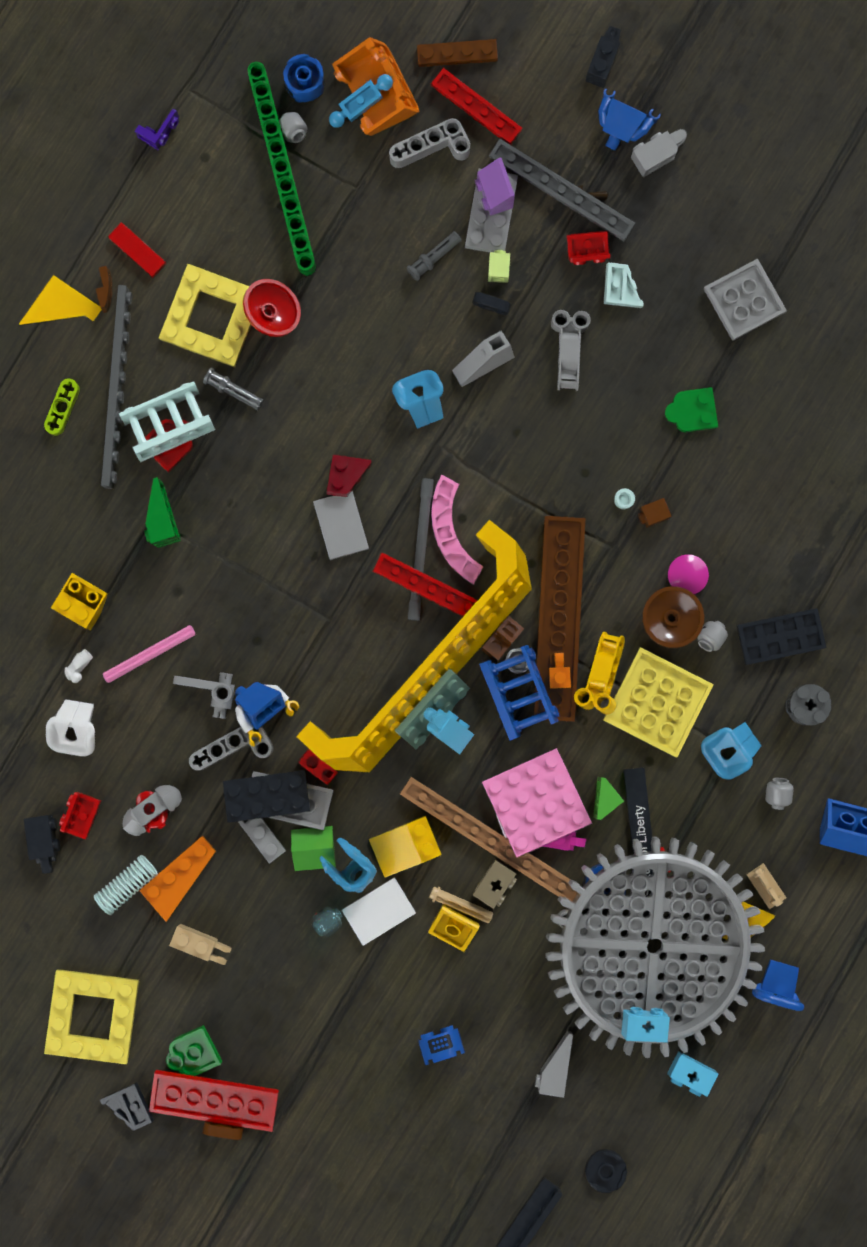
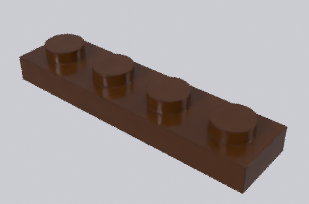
[417,39,498,67]

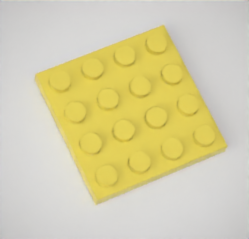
[603,647,714,758]

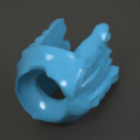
[320,838,377,893]

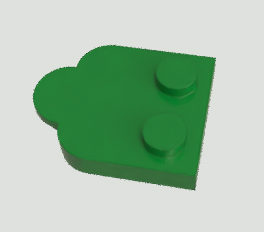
[665,387,718,432]
[166,1025,222,1076]

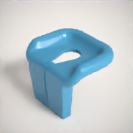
[392,370,444,429]
[701,722,761,780]

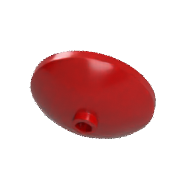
[243,279,301,337]

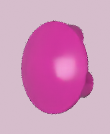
[668,554,709,594]

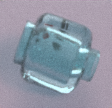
[311,906,343,937]

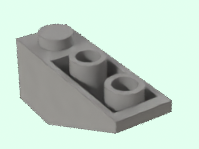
[452,331,515,387]

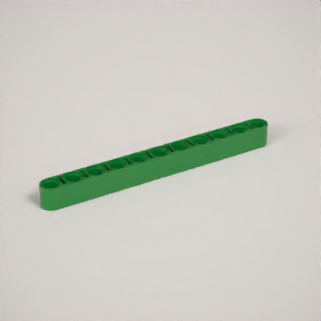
[248,62,316,276]

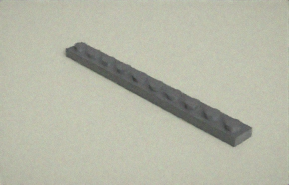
[101,285,132,489]

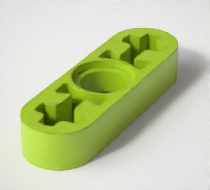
[44,379,80,436]

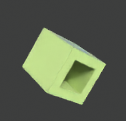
[488,250,510,283]

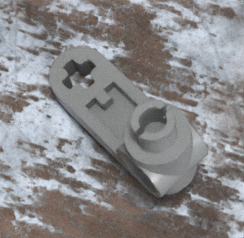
[173,672,235,719]

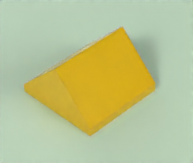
[428,904,480,952]

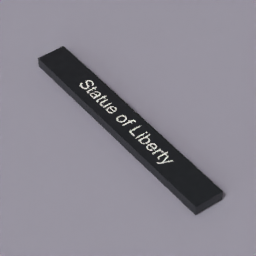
[623,767,653,935]

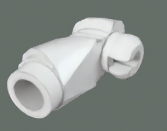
[65,649,93,683]

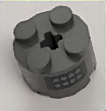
[786,684,831,725]

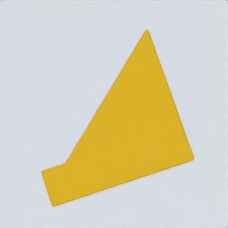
[19,275,102,325]

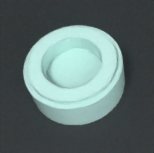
[614,488,635,510]

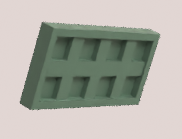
[394,668,470,749]

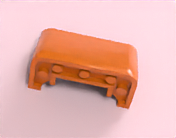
[332,37,419,136]

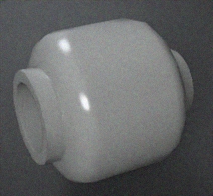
[279,112,307,143]
[697,621,728,652]
[765,778,794,810]

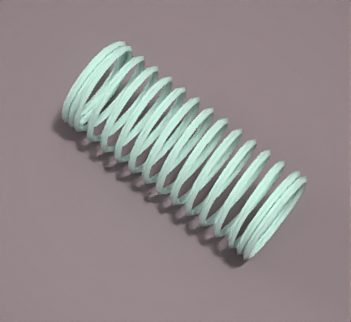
[94,855,158,915]

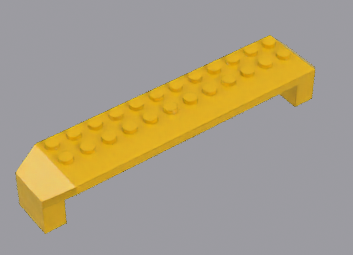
[296,520,532,772]

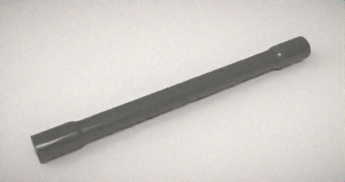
[408,478,434,621]

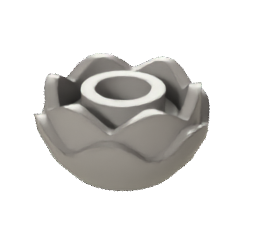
[505,648,529,674]

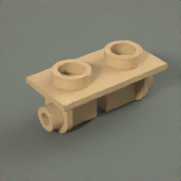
[746,863,786,909]

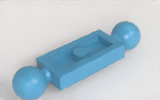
[329,74,393,128]

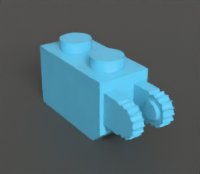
[423,707,474,754]

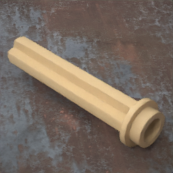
[429,886,493,923]

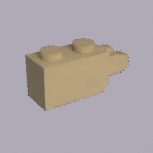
[169,924,232,965]

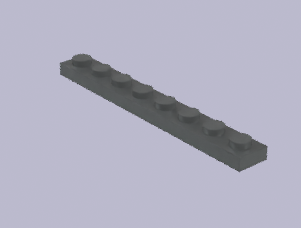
[489,139,635,242]

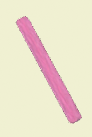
[103,625,195,683]

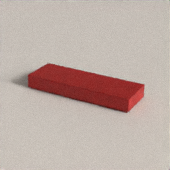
[108,222,166,278]

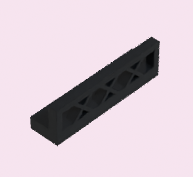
[496,1176,562,1247]

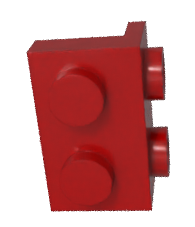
[566,231,610,265]
[59,792,102,839]

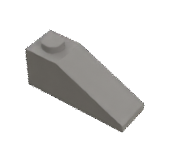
[535,1031,573,1098]

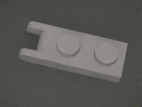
[238,818,286,864]

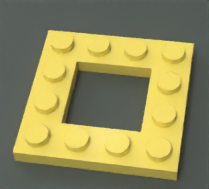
[159,264,251,367]
[44,970,139,1064]

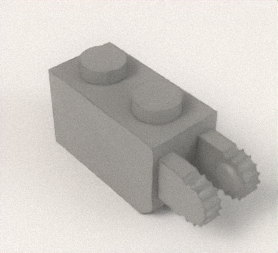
[631,129,687,177]

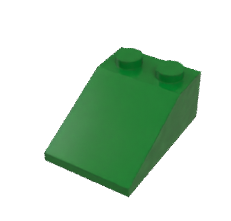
[144,477,181,548]

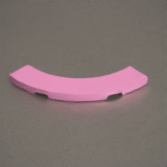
[432,475,483,585]

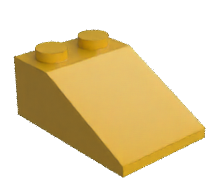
[369,816,441,878]

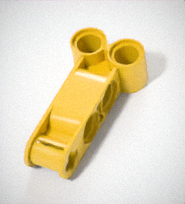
[574,632,625,715]

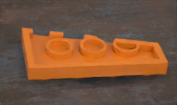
[139,836,216,922]

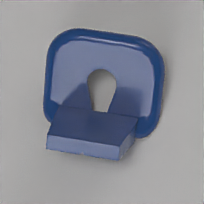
[752,959,805,1011]

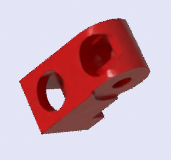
[298,748,338,785]

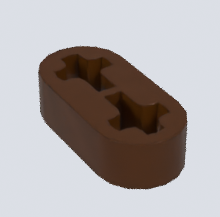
[203,1121,243,1140]

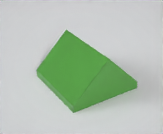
[593,777,624,820]
[291,826,336,871]

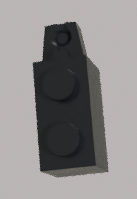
[585,26,621,88]
[24,814,60,874]

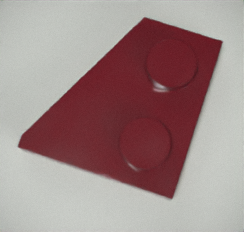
[327,455,372,497]

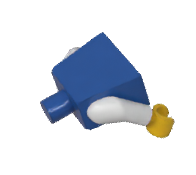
[235,682,299,747]

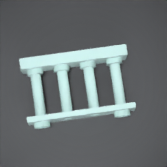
[119,381,215,462]

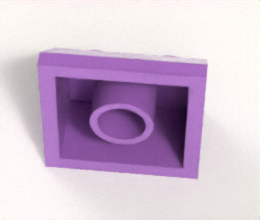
[475,158,515,216]

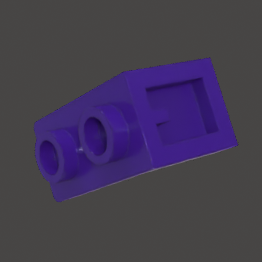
[135,109,179,150]

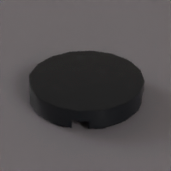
[585,1149,627,1193]

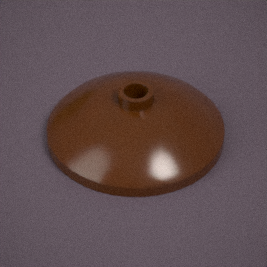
[642,586,704,648]

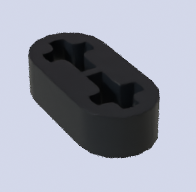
[472,292,511,315]

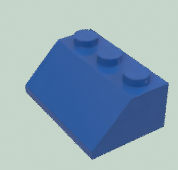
[820,799,867,856]

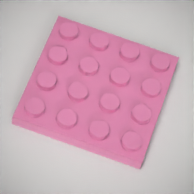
[482,748,592,858]

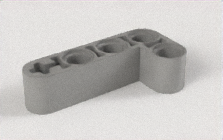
[389,118,470,168]
[189,726,273,770]

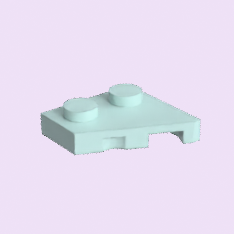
[604,262,644,308]

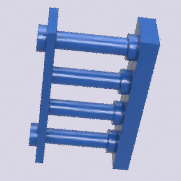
[479,645,559,740]

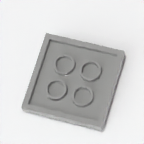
[704,259,787,341]

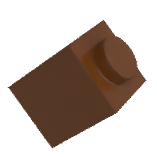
[638,498,672,528]

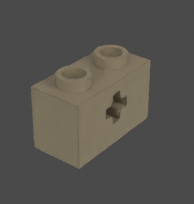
[472,859,517,909]

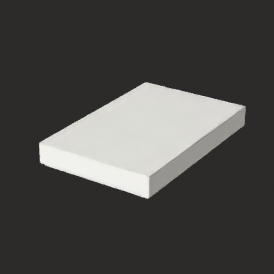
[342,877,416,946]

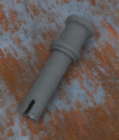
[406,231,462,281]
[203,367,264,411]

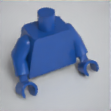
[598,89,661,151]

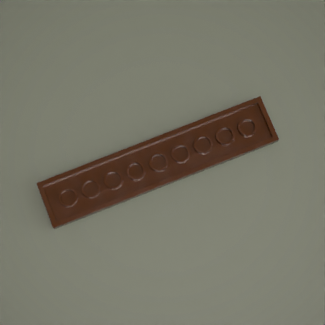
[534,516,586,722]

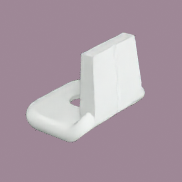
[46,700,95,756]

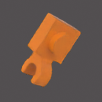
[549,653,571,689]

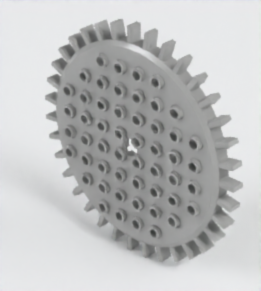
[546,837,765,1058]

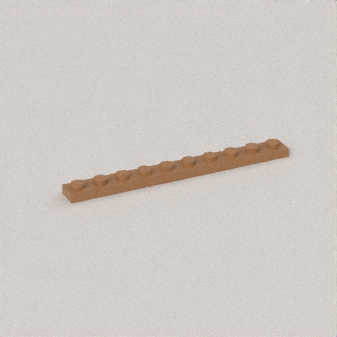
[400,777,582,901]

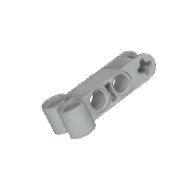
[551,310,591,391]

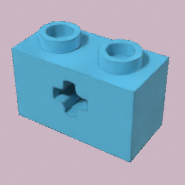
[621,1007,670,1042]
[667,1051,718,1097]

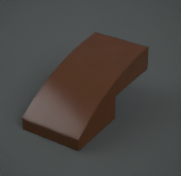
[96,266,112,313]
[481,616,524,663]

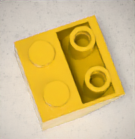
[51,573,108,630]

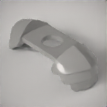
[122,785,182,836]

